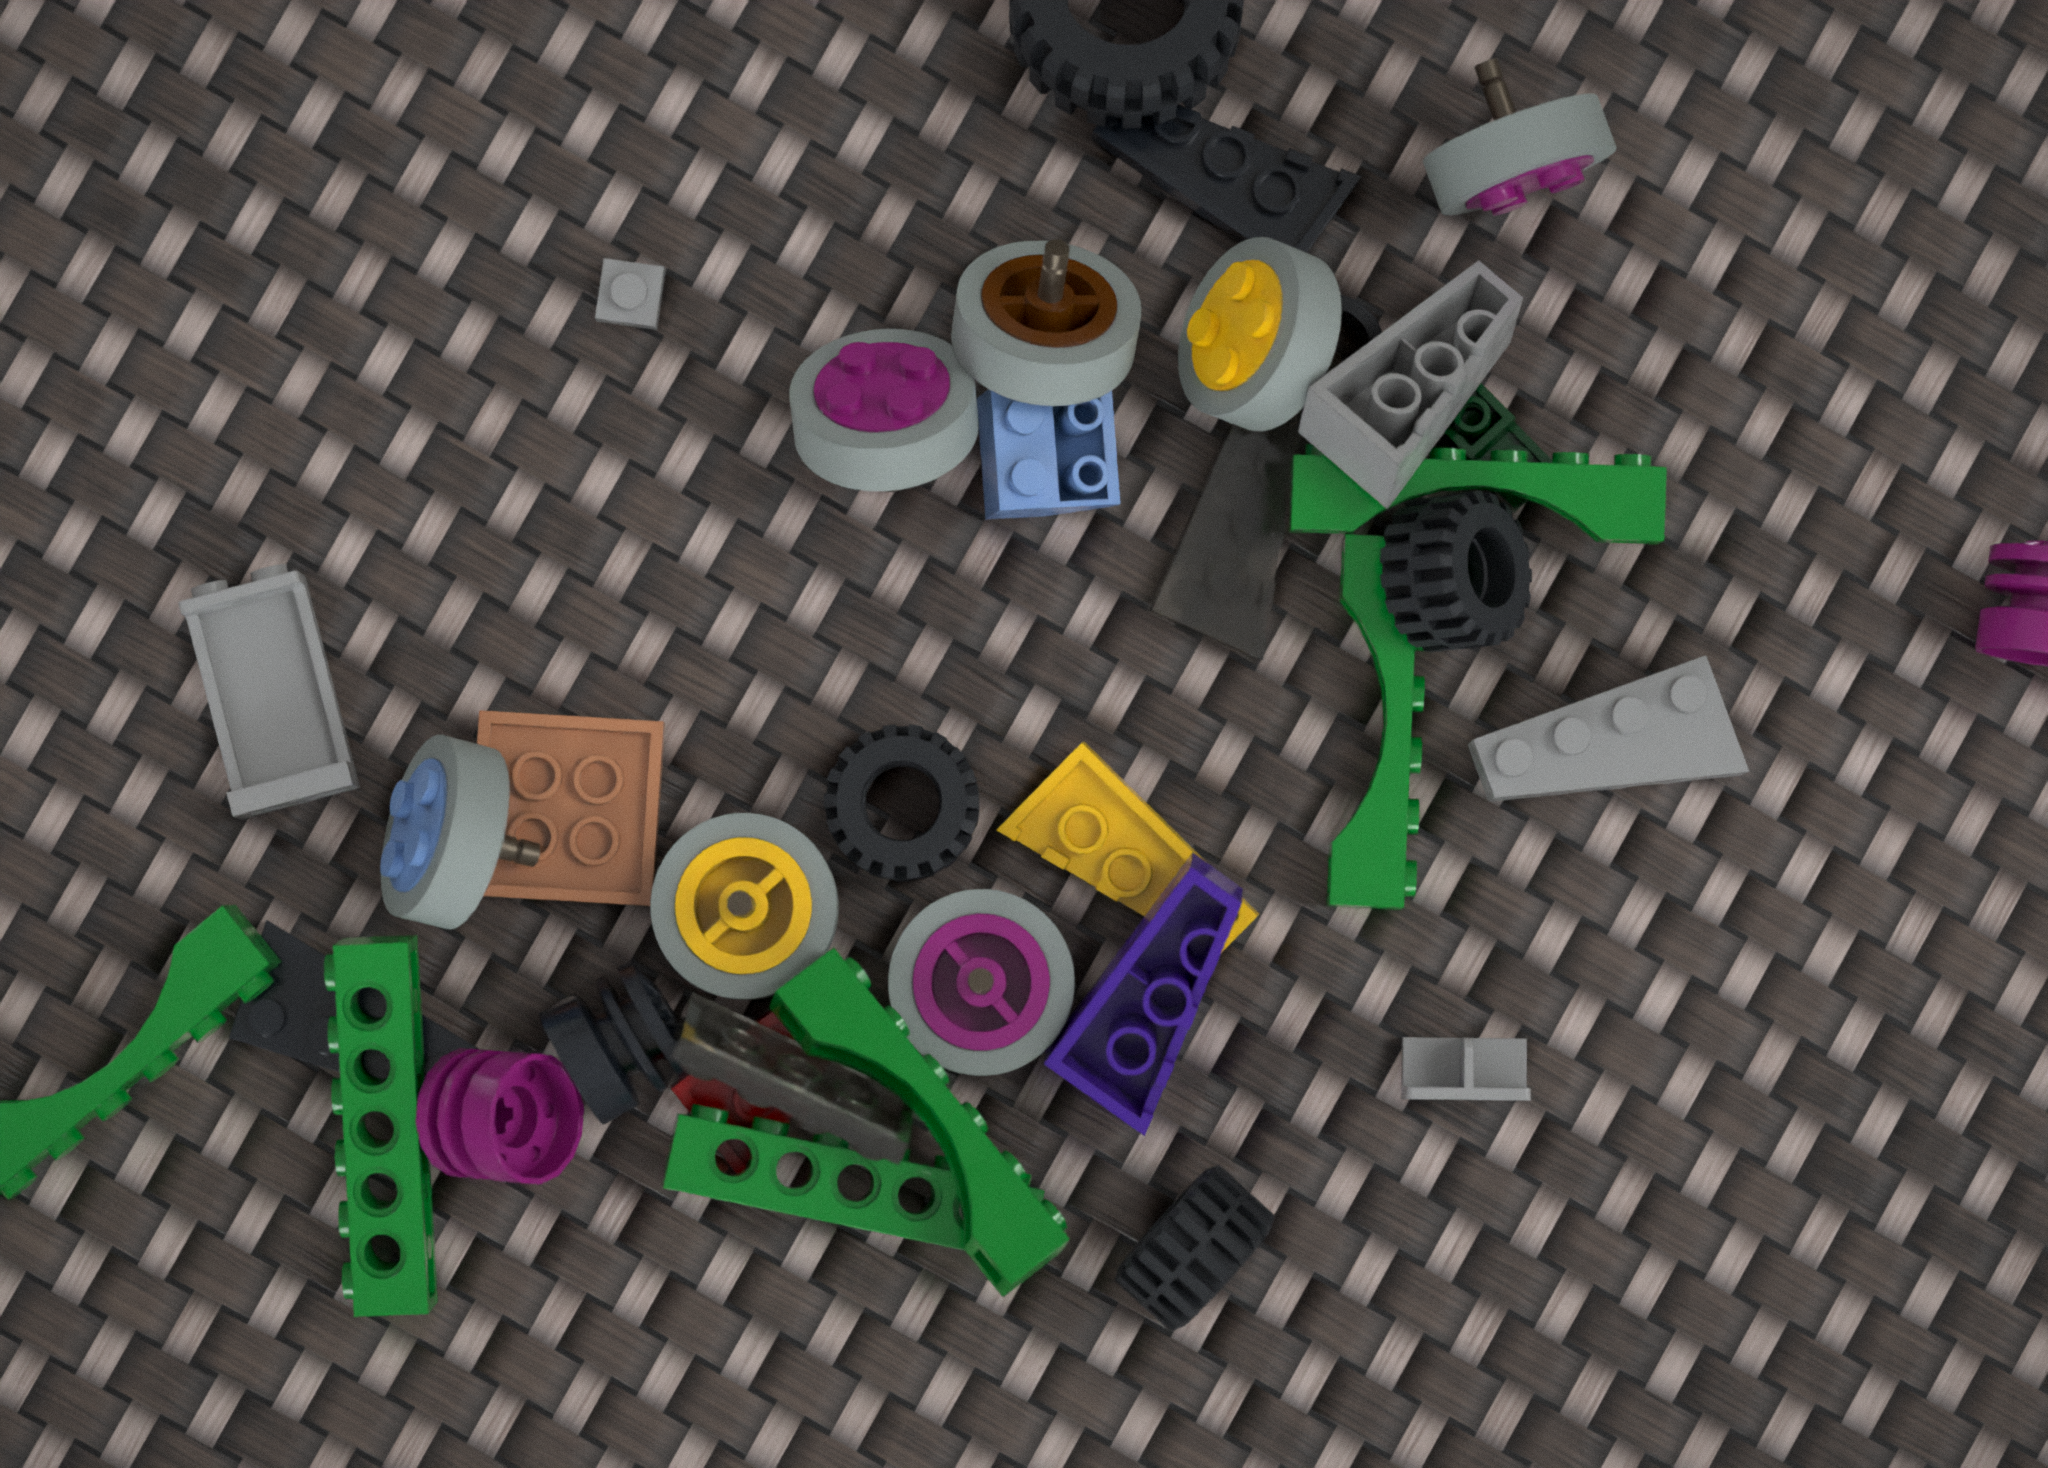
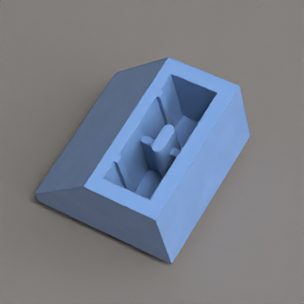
[977,389,1120,519]

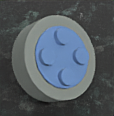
[380,735,540,929]

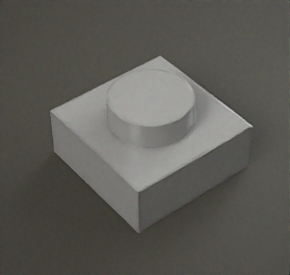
[595,258,666,330]

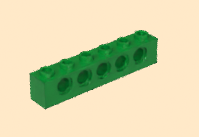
[324,935,438,1317]
[661,1104,1045,1251]

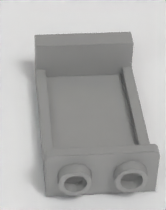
[178,564,360,820]

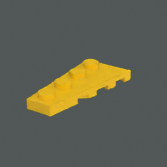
[997,742,1259,953]

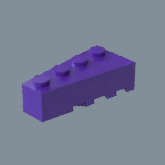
[1044,852,1243,1136]

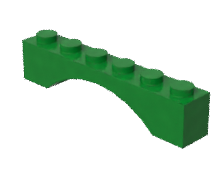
[1289,444,1667,545]
[1326,534,1425,910]
[0,905,282,1200]
[769,948,1070,1297]

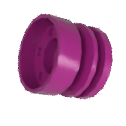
[1975,540,2048,667]
[416,1048,584,1184]

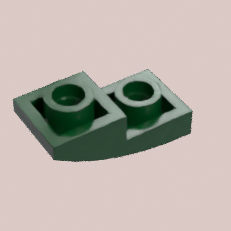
[1443,383,1552,513]

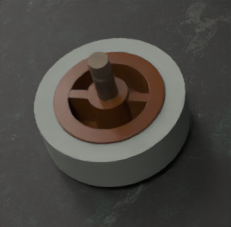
[951,239,1142,406]

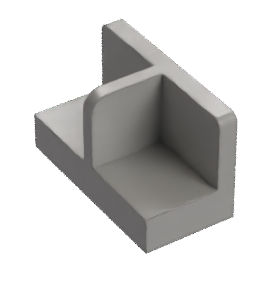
[1401,1037,1531,1101]

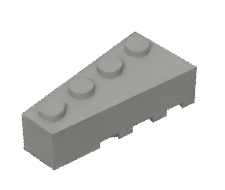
[1298,260,1523,509]
[1467,655,1749,802]

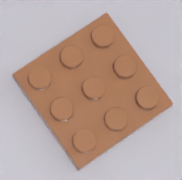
[477,710,665,907]

